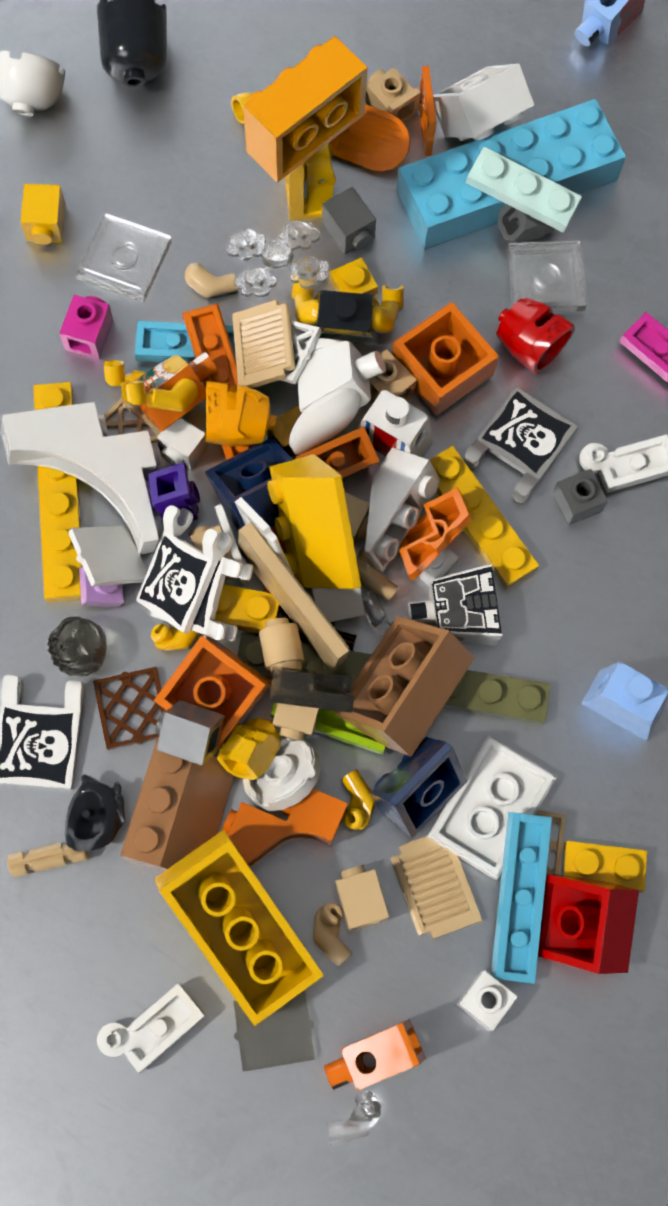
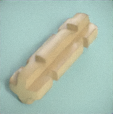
[7,842,88,877]

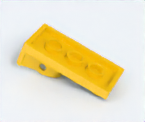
[285,142,336,220]

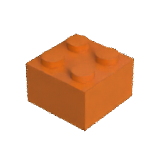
[392,302,499,416]
[153,635,272,750]

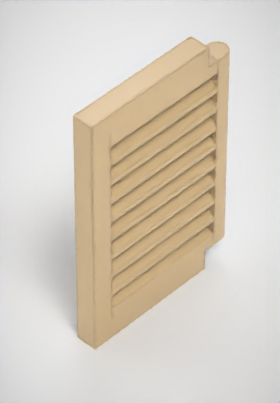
[232,300,295,389]
[390,836,483,939]

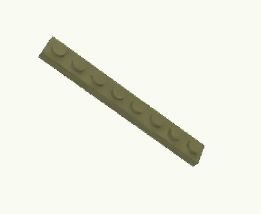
[237,633,550,725]

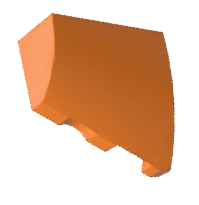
[399,487,473,580]

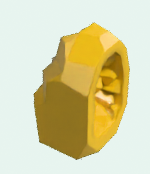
[217,718,281,780]

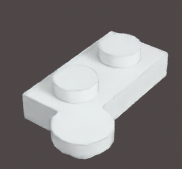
[579,434,668,493]
[97,983,205,1073]

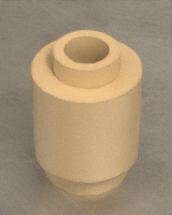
[259,618,305,679]

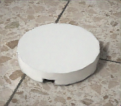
[243,738,321,811]

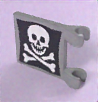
[463,386,578,504]

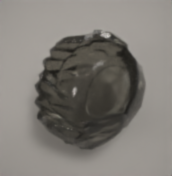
[47,616,107,677]

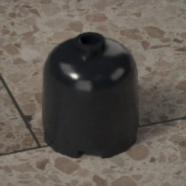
[97,0,167,87]

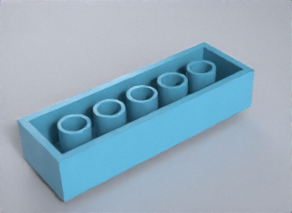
[396,99,626,250]

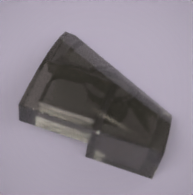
[270,666,354,713]

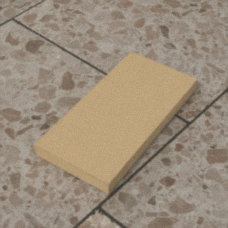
[238,522,349,674]

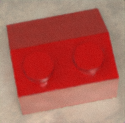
[538,873,639,974]

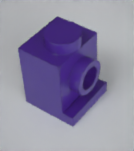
[148,462,200,521]

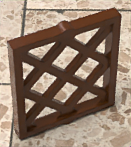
[93,667,166,750]

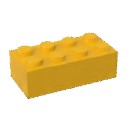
[154,830,324,1027]

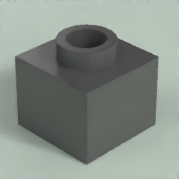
[552,469,608,525]

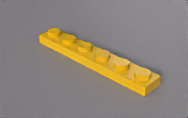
[33,382,82,603]

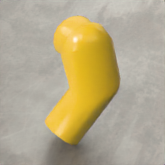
[151,623,200,651]
[341,769,376,830]

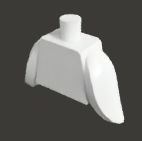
[289,338,386,455]

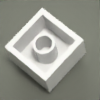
[433,63,534,141]

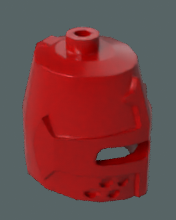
[496,298,575,375]

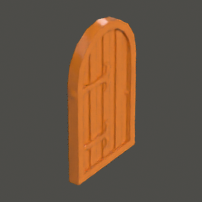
[330,104,411,172]

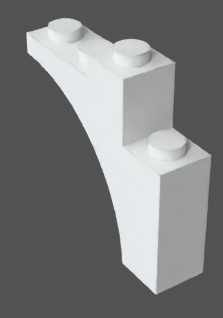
[1,402,163,555]

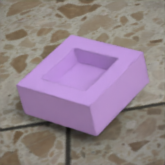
[79,566,124,608]

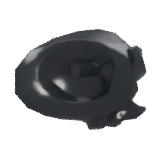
[65,774,125,852]

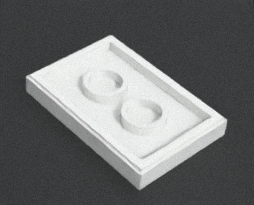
[427,735,557,881]

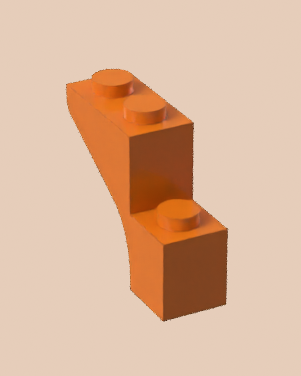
[222,789,348,867]

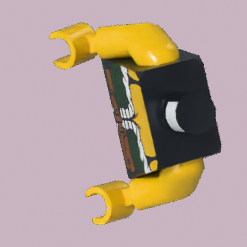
[291,275,404,345]

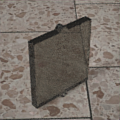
[233,990,316,1072]

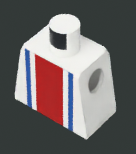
[357,390,433,457]

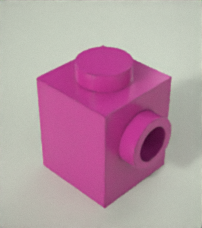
[59,295,114,359]

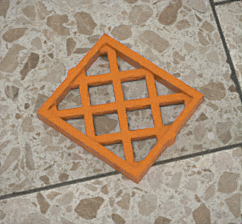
[419,66,436,156]

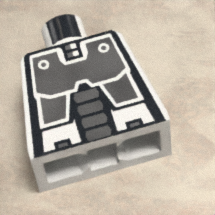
[409,564,502,646]

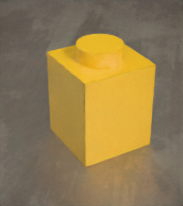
[20,184,66,245]

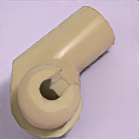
[185,263,238,298]

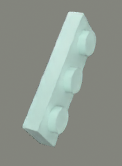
[466,147,582,232]

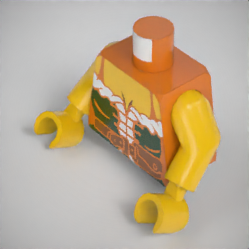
[104,352,218,432]

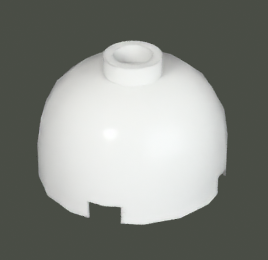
[0,51,66,117]

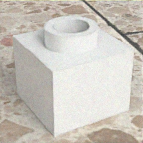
[157,418,208,470]
[456,970,518,1031]

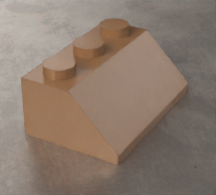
[334,616,475,757]
[120,737,235,872]

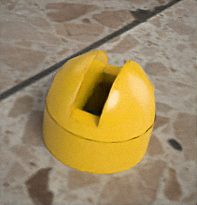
[231,92,253,124]

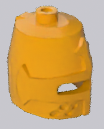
[205,381,276,446]

